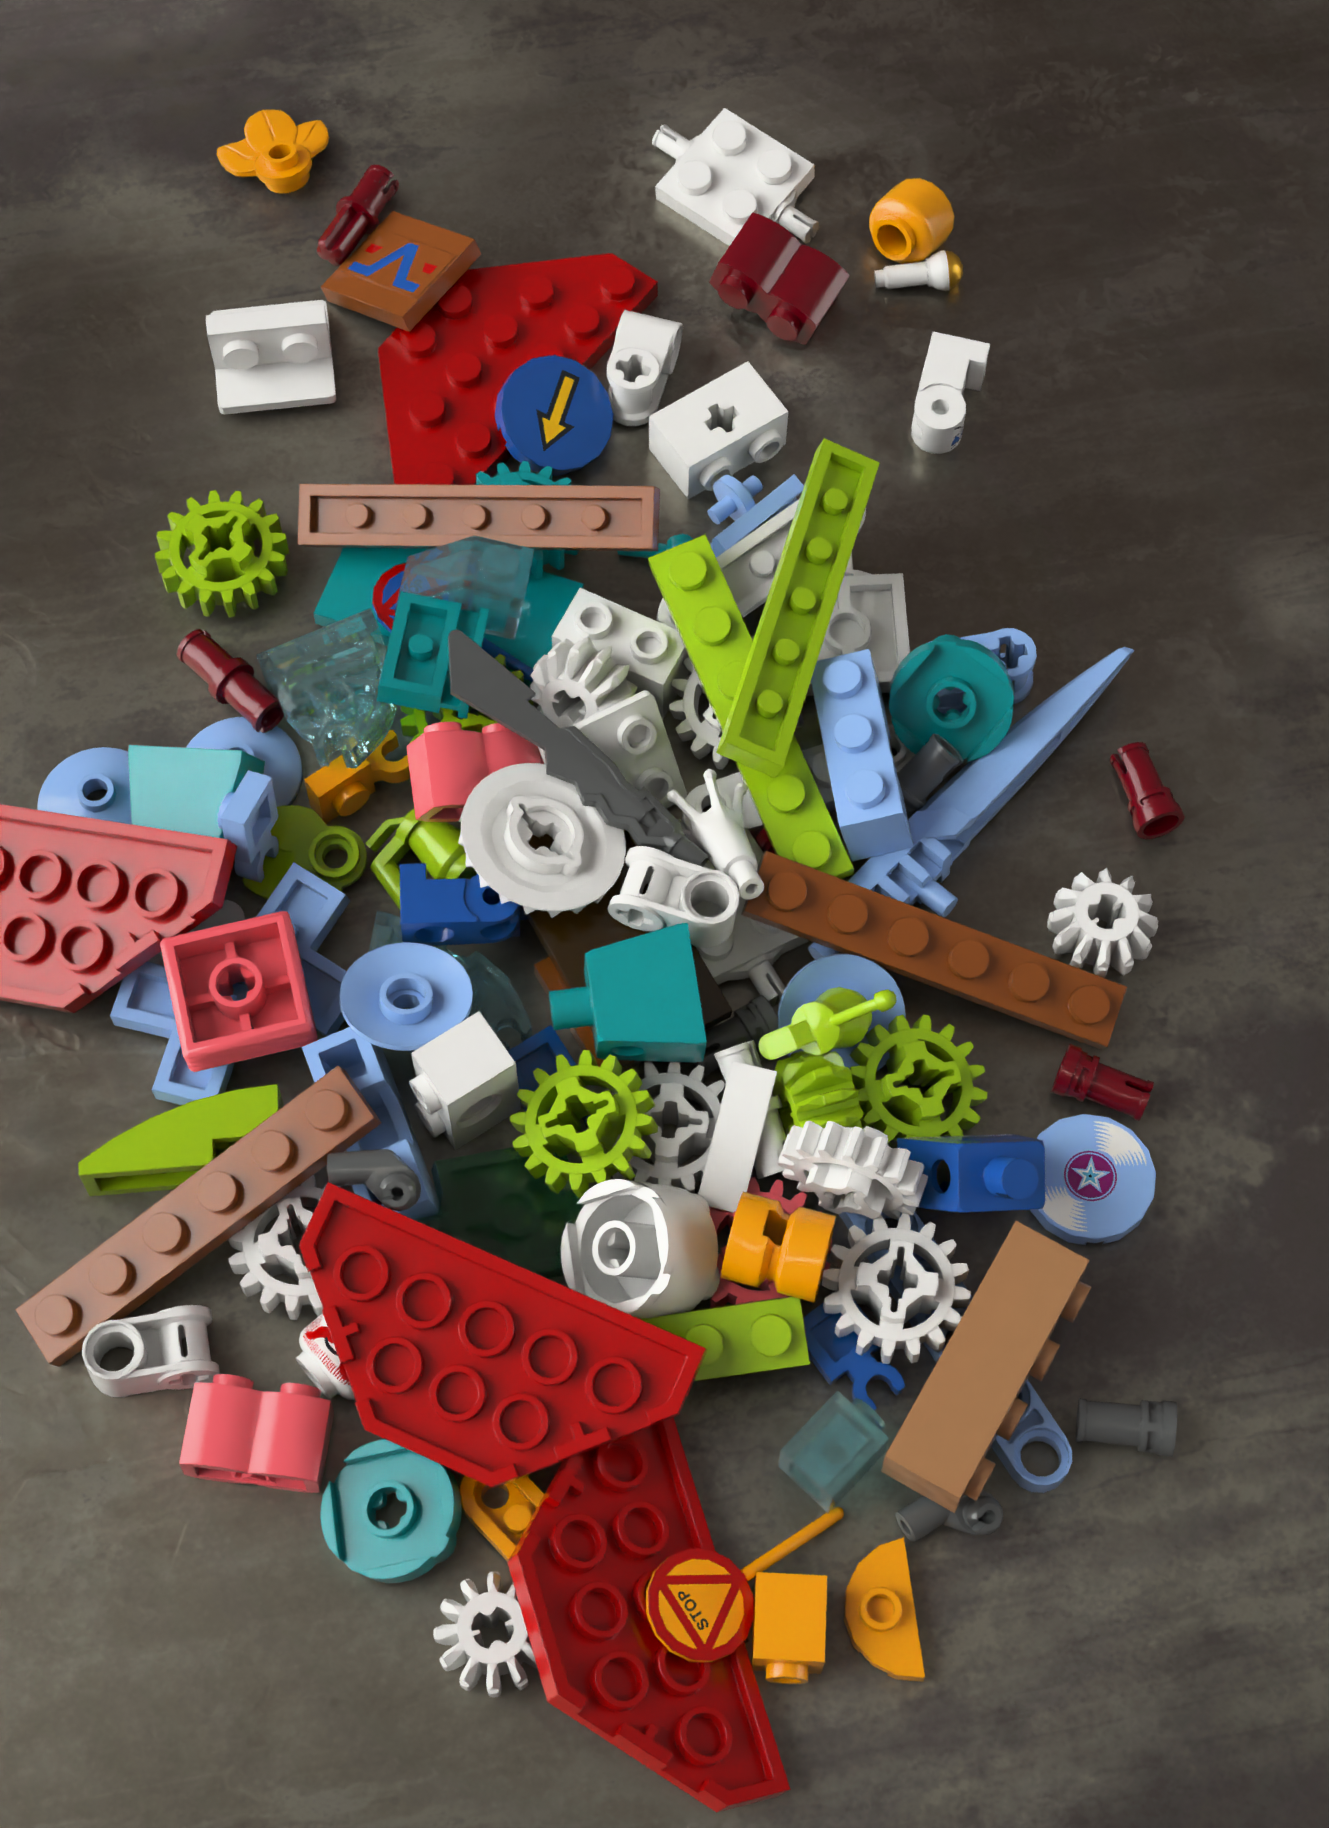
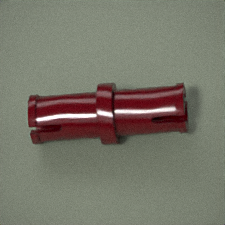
[177,629,287,733]

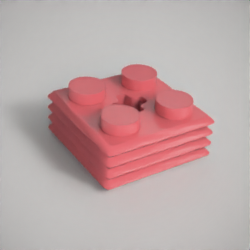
[160,911,318,1072]

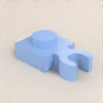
[218,770,279,883]

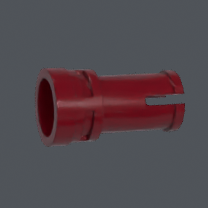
[1109,742,1185,839]
[1051,1044,1154,1121]

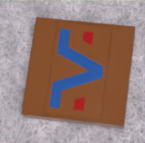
[321,211,481,332]

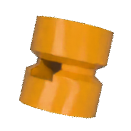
[721,1192,836,1302]

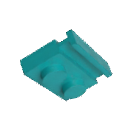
[377,591,489,719]

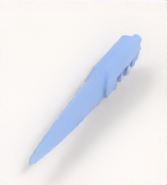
[808,647,1134,960]

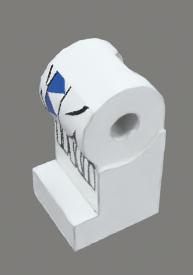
[911,332,990,454]

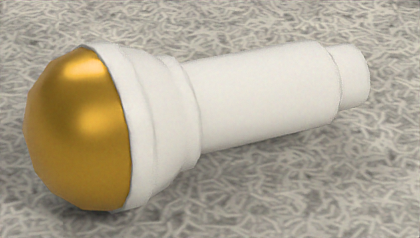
[874,250,963,291]

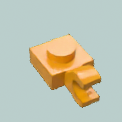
[304,730,410,824]

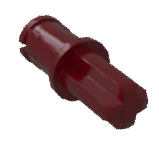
[317,165,399,266]

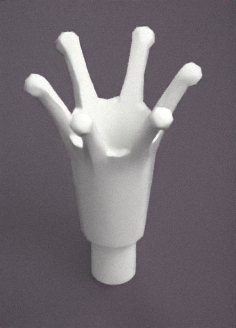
[667,769,764,900]

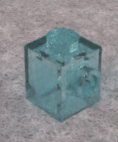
[778,1391,889,1513]

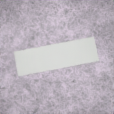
[698,1060,777,1213]

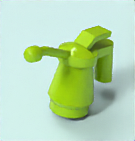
[365,808,477,910]
[758,987,897,1060]

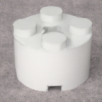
[561,1179,720,1319]

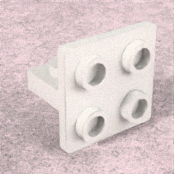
[205,300,336,415]
[538,690,687,808]

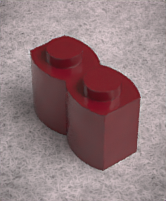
[709,212,850,345]

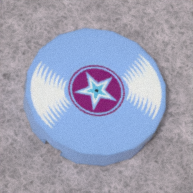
[1030,1114,1156,1245]

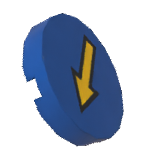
[495,355,614,476]

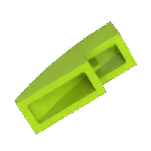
[78,1084,284,1196]

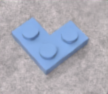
[241,862,350,1037]
[110,962,249,1105]

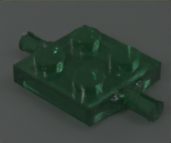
[413,1147,591,1279]

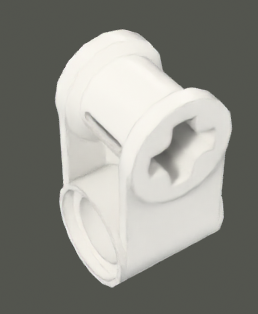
[607,310,683,426]
[607,846,740,948]
[82,1305,220,1397]

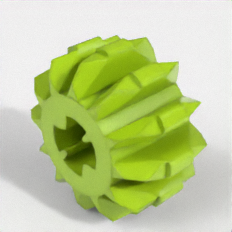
[772,1051,864,1137]

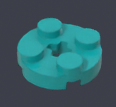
[889,634,1014,762]
[320,1439,462,1583]

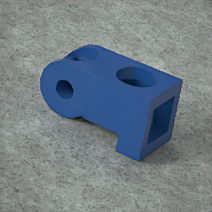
[400,863,521,946]

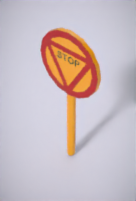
[646,1507,844,1662]

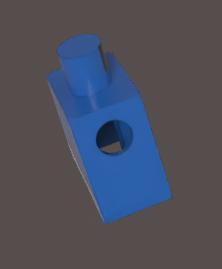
[897,1134,1045,1212]

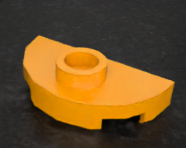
[844,1537,925,1682]

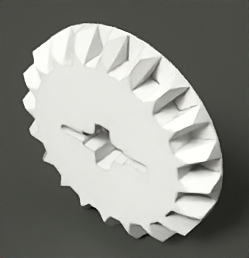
[458,763,626,918]

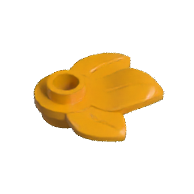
[217,109,329,194]

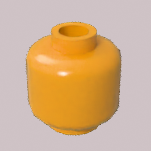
[869,178,954,264]

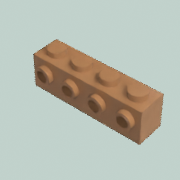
[881,1221,1092,1513]

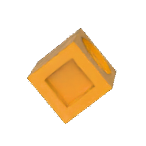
[751,1572,827,1684]

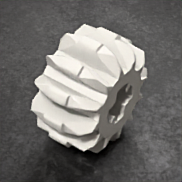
[530,636,638,728]
[1047,868,1158,978]
[433,1572,538,1697]

